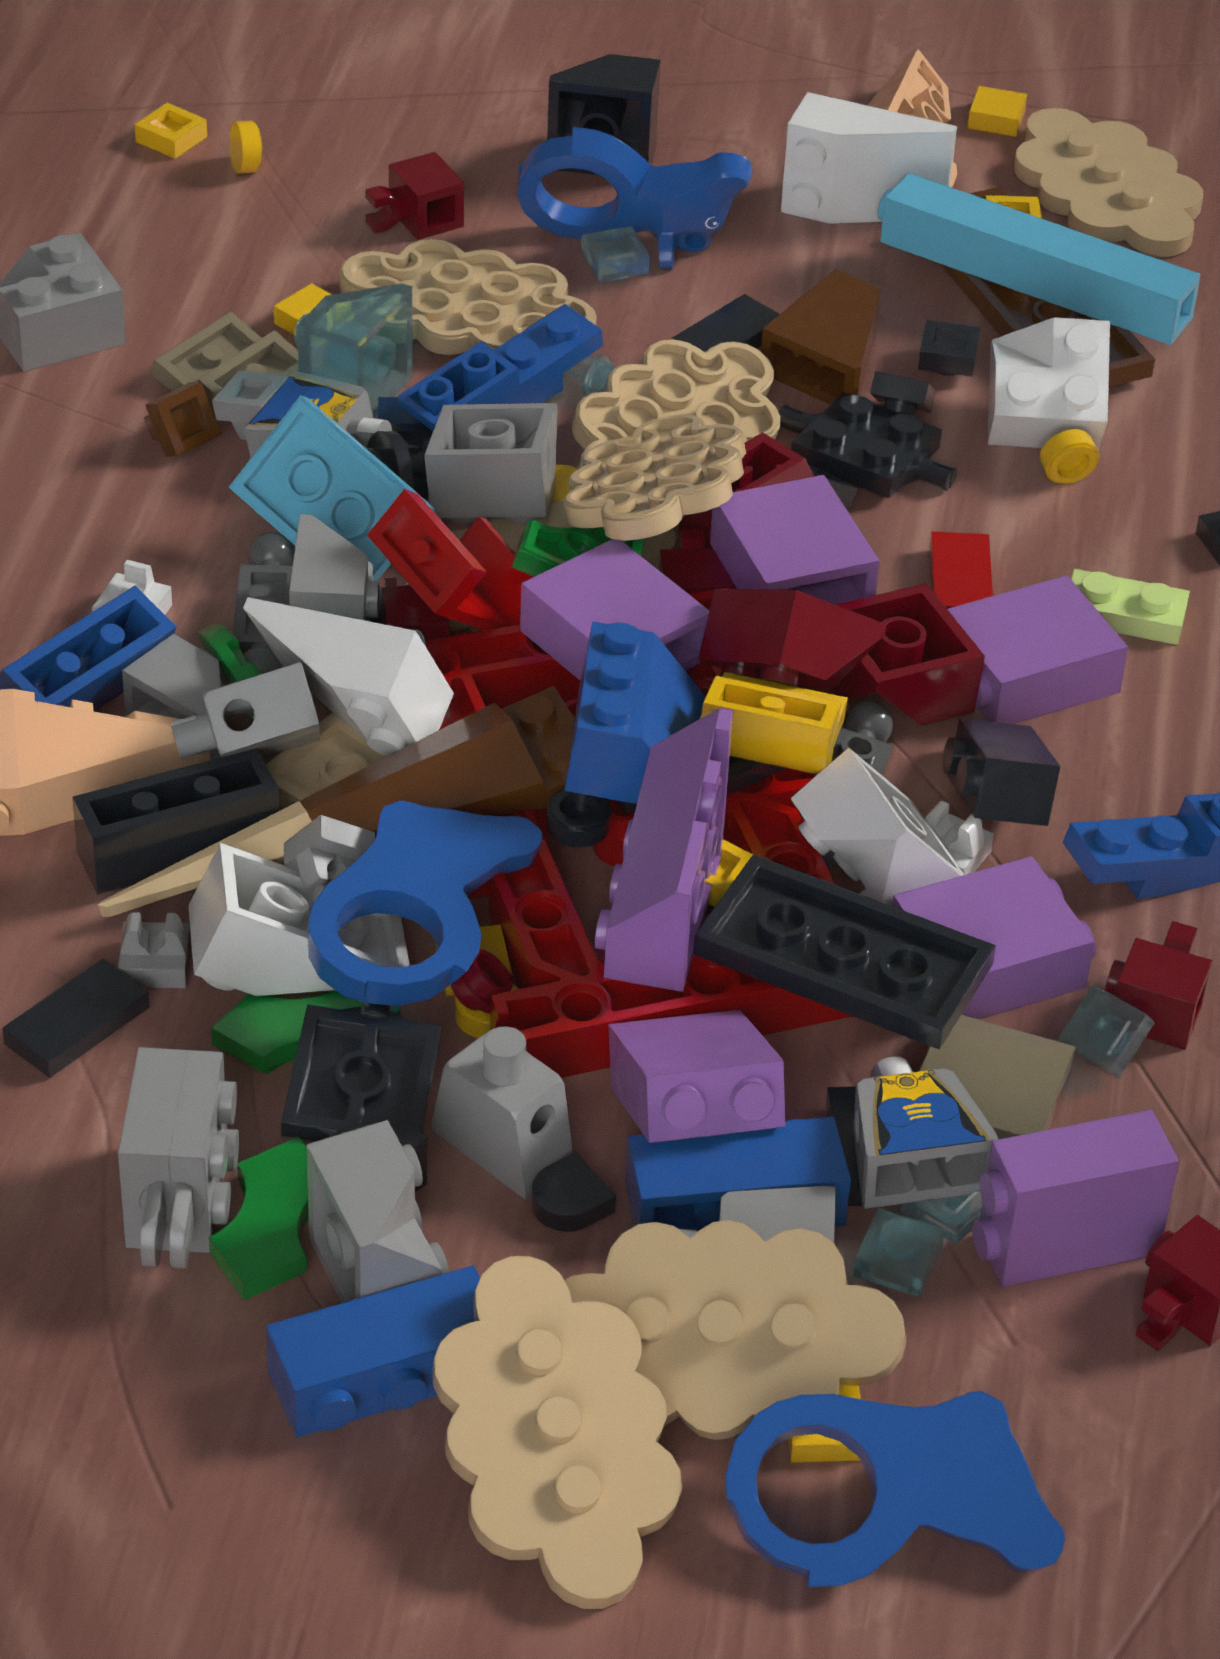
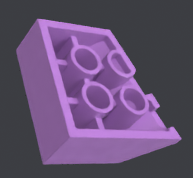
[595,708,733,992]

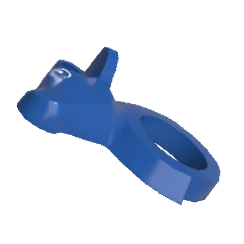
[517,127,753,270]
[308,801,543,1006]
[725,1391,1065,1587]

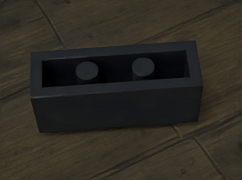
[72,748,280,895]

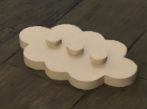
[1014,108,1203,257]
[339,239,597,355]
[571,339,780,470]
[563,414,746,541]
[564,1220,907,1440]
[432,1256,682,1609]

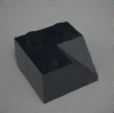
[547,54,661,175]

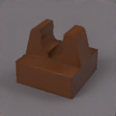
[144,382,221,457]

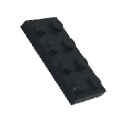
[693,854,996,1050]

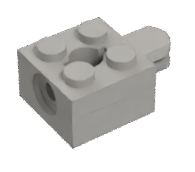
[118,1047,239,1269]

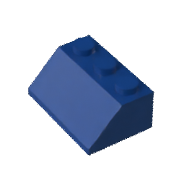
[564,621,705,804]

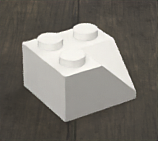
[987,317,1110,451]
[791,748,964,906]

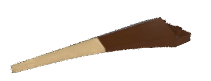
[97,686,575,917]

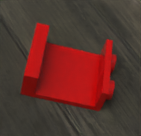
[367,489,533,630]

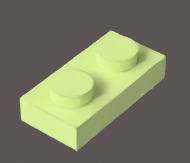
[1071,569,1190,645]

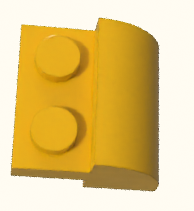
[701,672,848,774]

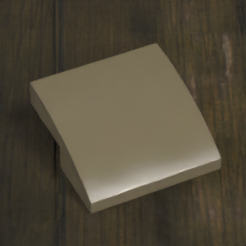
[151,311,313,415]
[920,1015,1076,1139]

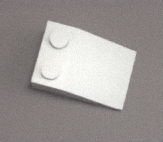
[781,92,957,224]
[243,597,454,756]
[188,843,410,996]

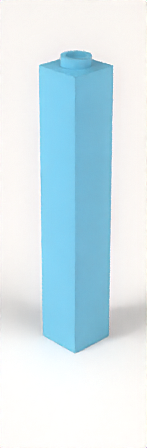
[878,173,1201,345]

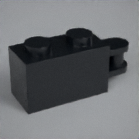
[943,718,1061,826]

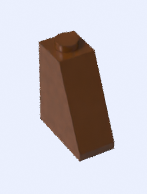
[761,269,881,405]

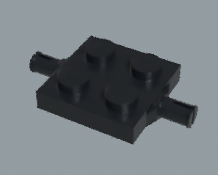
[779,392,957,498]
[281,1003,442,1141]

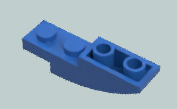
[397,304,603,431]
[1063,793,1220,899]

